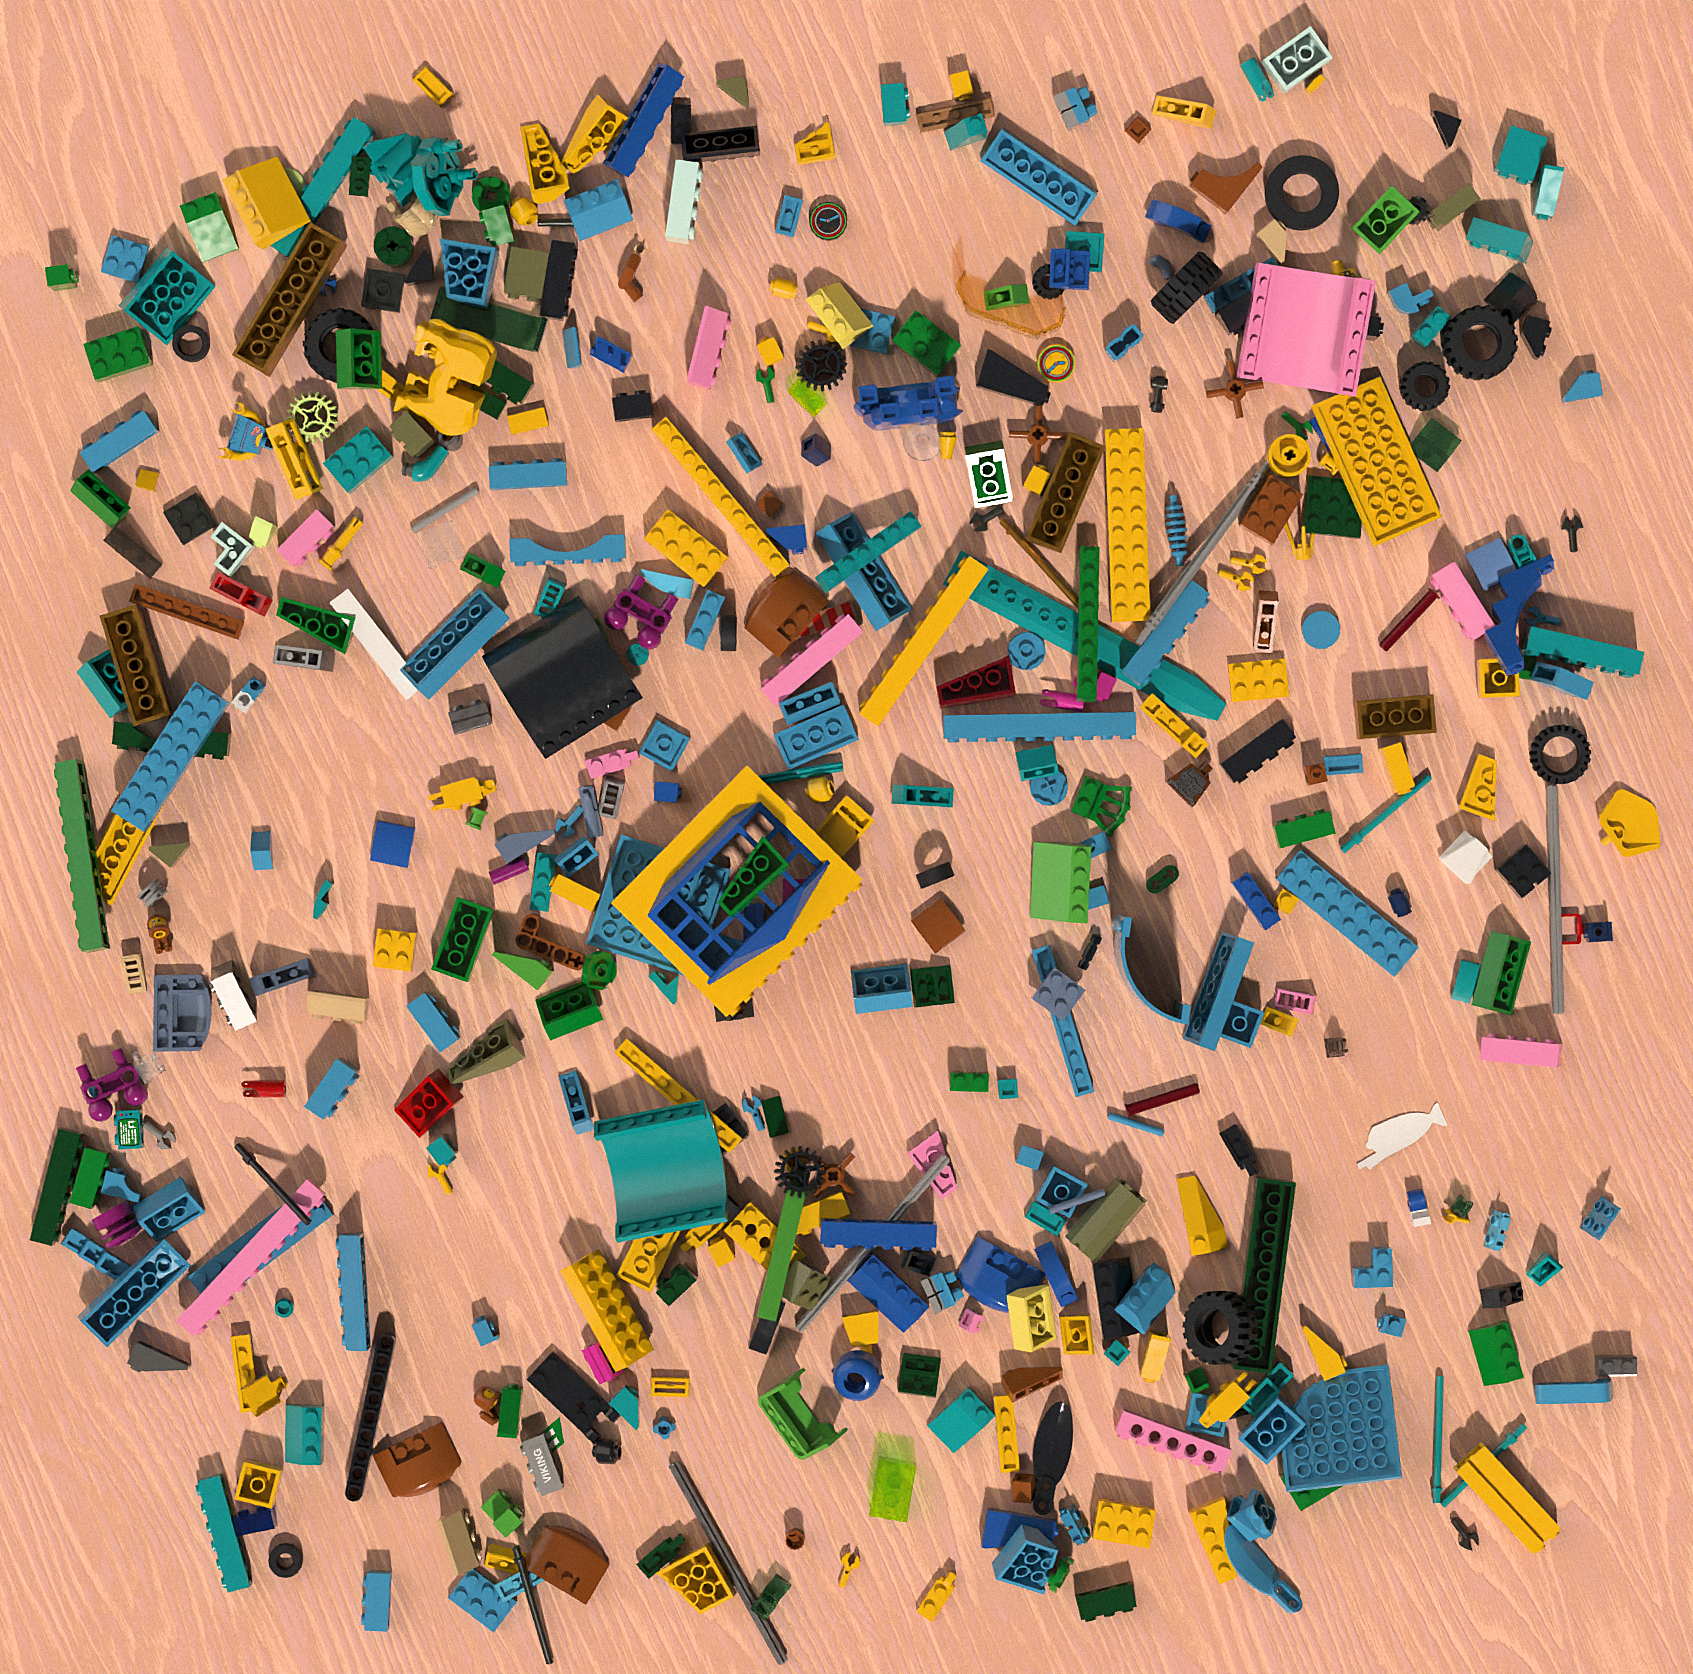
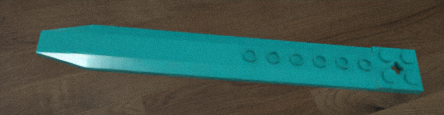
[943,551,1226,721]

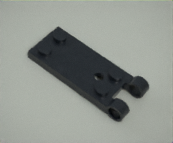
[526,1351,621,1444]

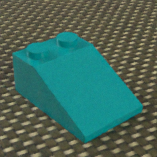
[927,1386,995,1453]

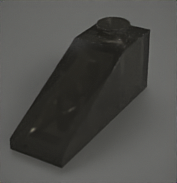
[103,526,163,579]

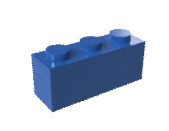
[1231,872,1281,930]

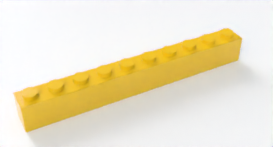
[652,417,790,578]
[859,556,988,727]

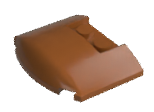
[745,571,830,658]
[372,1422,461,1497]
[524,1525,610,1605]

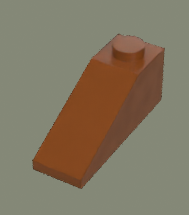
[1253,590,1279,653]
[1001,1367,1063,1403]

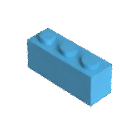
[685,590,726,651]
[779,682,841,726]
[406,992,460,1052]
[361,1570,392,1632]

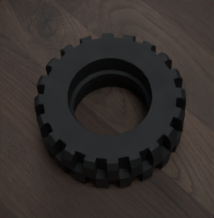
[1151,251,1222,324]
[1442,305,1518,381]
[303,308,374,383]
[1182,1291,1258,1365]

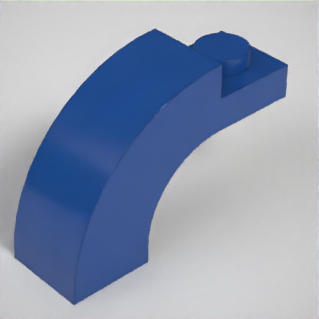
[1145,200,1212,243]
[1034,1241,1079,1307]

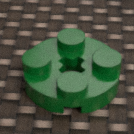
[472,177,511,212]
[581,951,617,990]
[1047,1556,1075,1593]

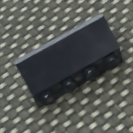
[681,125,760,162]
[1091,1256,1140,1340]

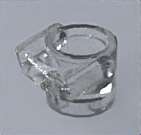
[131,1050,166,1084]

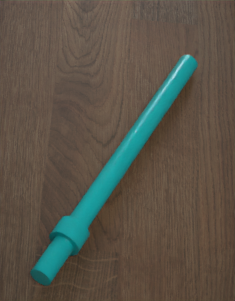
[1340,774,1432,854]
[1440,1423,1527,1508]

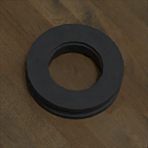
[1265,155,1339,231]

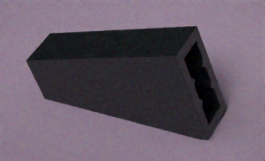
[976,349,1051,406]

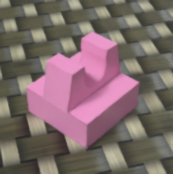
[959,1308,985,1333]

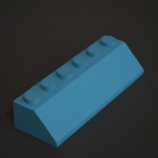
[815,512,912,631]
[400,588,510,700]
[336,1232,371,1351]

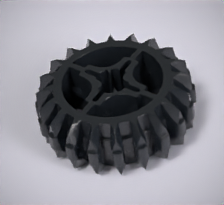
[795,340,847,392]
[774,1146,826,1198]

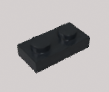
[671,104,691,144]

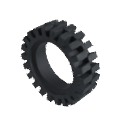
[1529,725,1591,784]

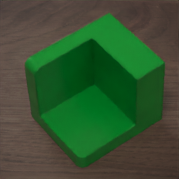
[1519,655,1537,680]
[1183,1366,1210,1394]

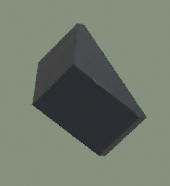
[1431,110,1462,150]
[404,249,435,286]
[901,1249,936,1276]

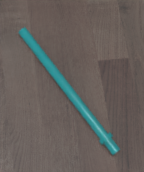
[1431,1376,1444,1503]

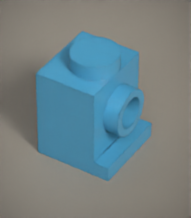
[472,1315,500,1346]

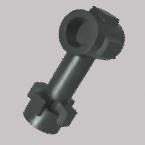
[1149,376,1168,413]

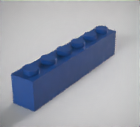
[603,63,685,177]
[820,1218,937,1251]

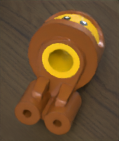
[147,914,173,954]
[473,1386,501,1426]

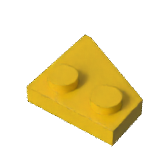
[794,122,836,165]

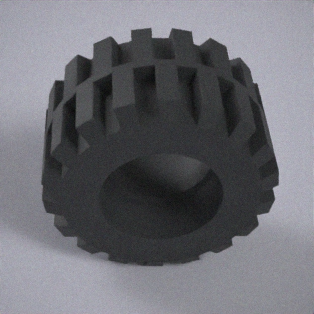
[1399,361,1450,411]

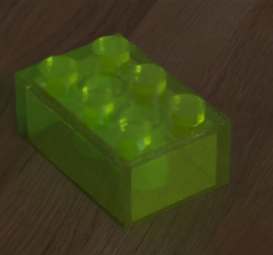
[869,1456,917,1523]

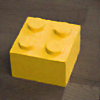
[1477,659,1520,698]
[372,928,418,972]
[234,1459,284,1509]

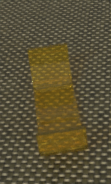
[955,270,1066,340]

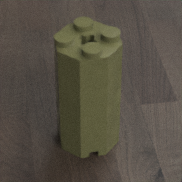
[1065,1176,1147,1263]

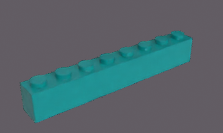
[270,117,375,258]

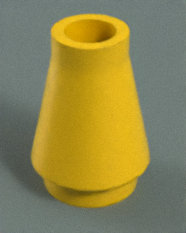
[938,431,957,459]

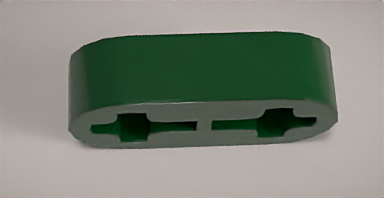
[1146,865,1179,894]

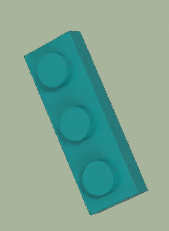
[529,852,557,912]

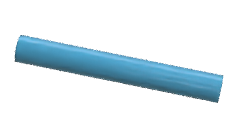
[1108,1112,1165,1137]

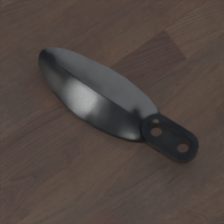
[1033,1401,1073,1515]

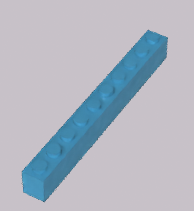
[943,712,1136,742]

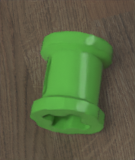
[465,806,488,830]

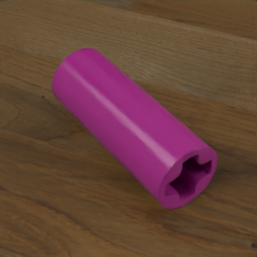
[489,857,529,885]

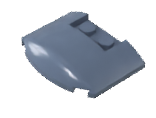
[153,974,212,1052]

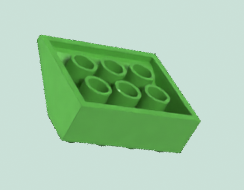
[1030,841,1091,923]

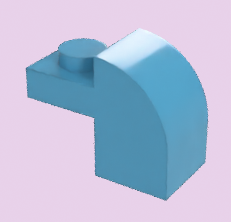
[1387,283,1434,315]

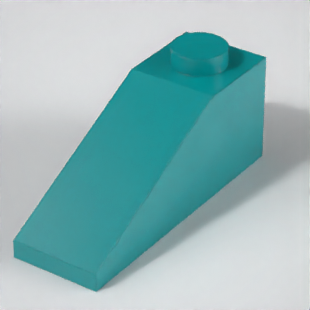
[891,785,954,807]

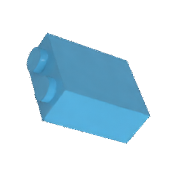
[1530,662,1594,700]

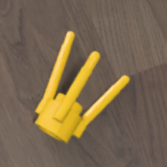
[1285,522,1315,560]

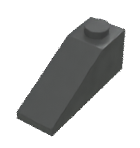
[127,1340,191,1372]

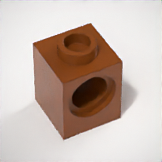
[1303,763,1328,786]

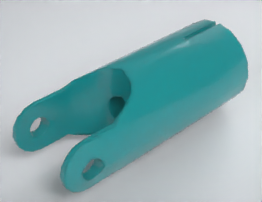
[1240,57,1274,102]

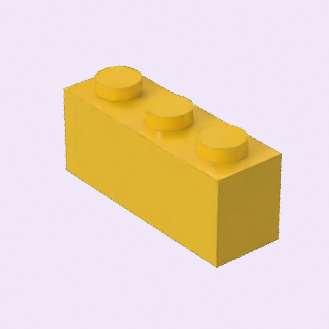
[796,1191,850,1236]

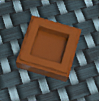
[1124,116,1152,144]
[756,491,783,518]

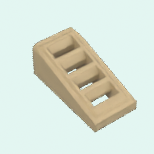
[120,954,147,994]

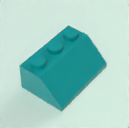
[77,649,128,718]
[285,1404,324,1465]

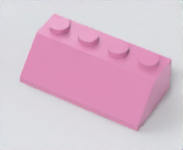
[686,306,731,390]
[1430,561,1495,641]

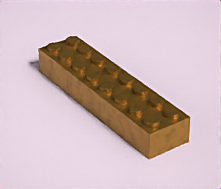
[232,222,347,377]

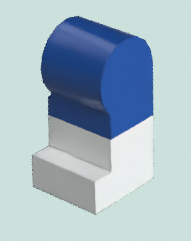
[1406,1188,1431,1227]

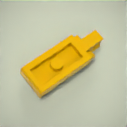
[680,1221,728,1253]
[916,1570,957,1622]

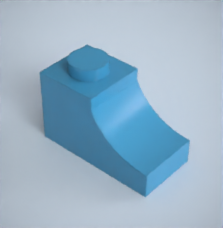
[101,1167,143,1202]

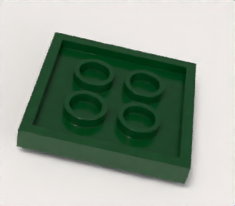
[1303,475,1362,539]

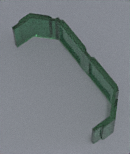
[430,286,549,353]

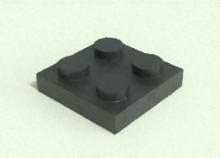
[361,268,405,313]
[163,493,216,546]

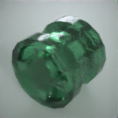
[1450,1194,1473,1218]

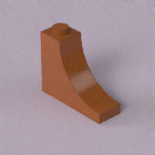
[1190,162,1263,215]

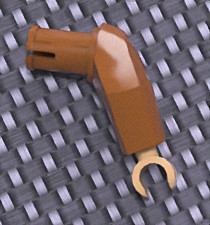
[618,244,646,302]

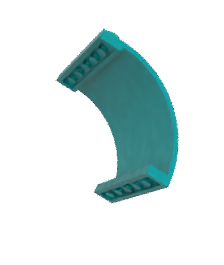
[594,1099,728,1243]

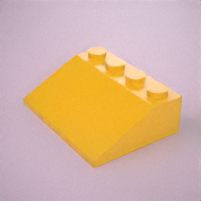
[222,156,311,250]

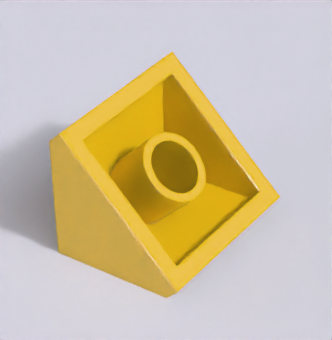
[1059,1313,1095,1355]

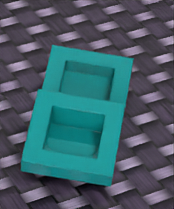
[313,879,334,920]
[1451,959,1480,1004]

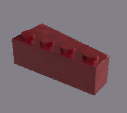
[936,655,1016,709]

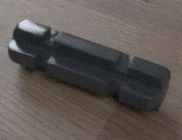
[1078,934,1102,970]

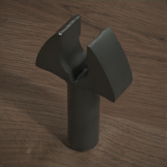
[969,506,1004,532]
[1561,515,1583,553]
[1451,1517,1479,1551]

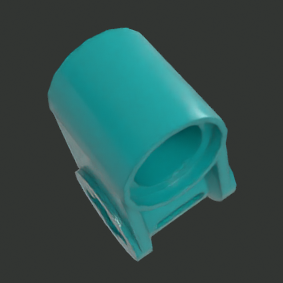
[1507,534,1537,570]

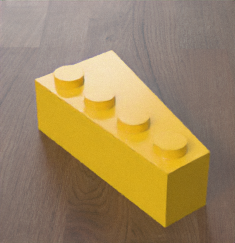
[1188,1496,1237,1585]

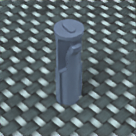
[578,785,604,839]

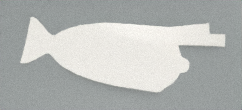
[1356,1103,1448,1170]

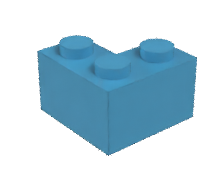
[1352,1246,1393,1288]

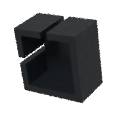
[1494,844,1552,898]

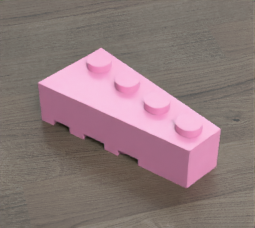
[1480,1033,1563,1068]

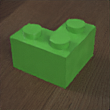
[481,1489,525,1538]

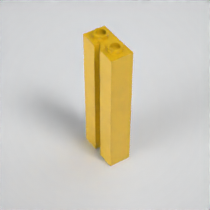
[1453,1442,1561,1554]

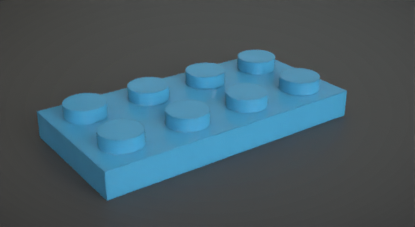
[774,704,859,770]

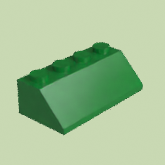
[1471,931,1531,1016]

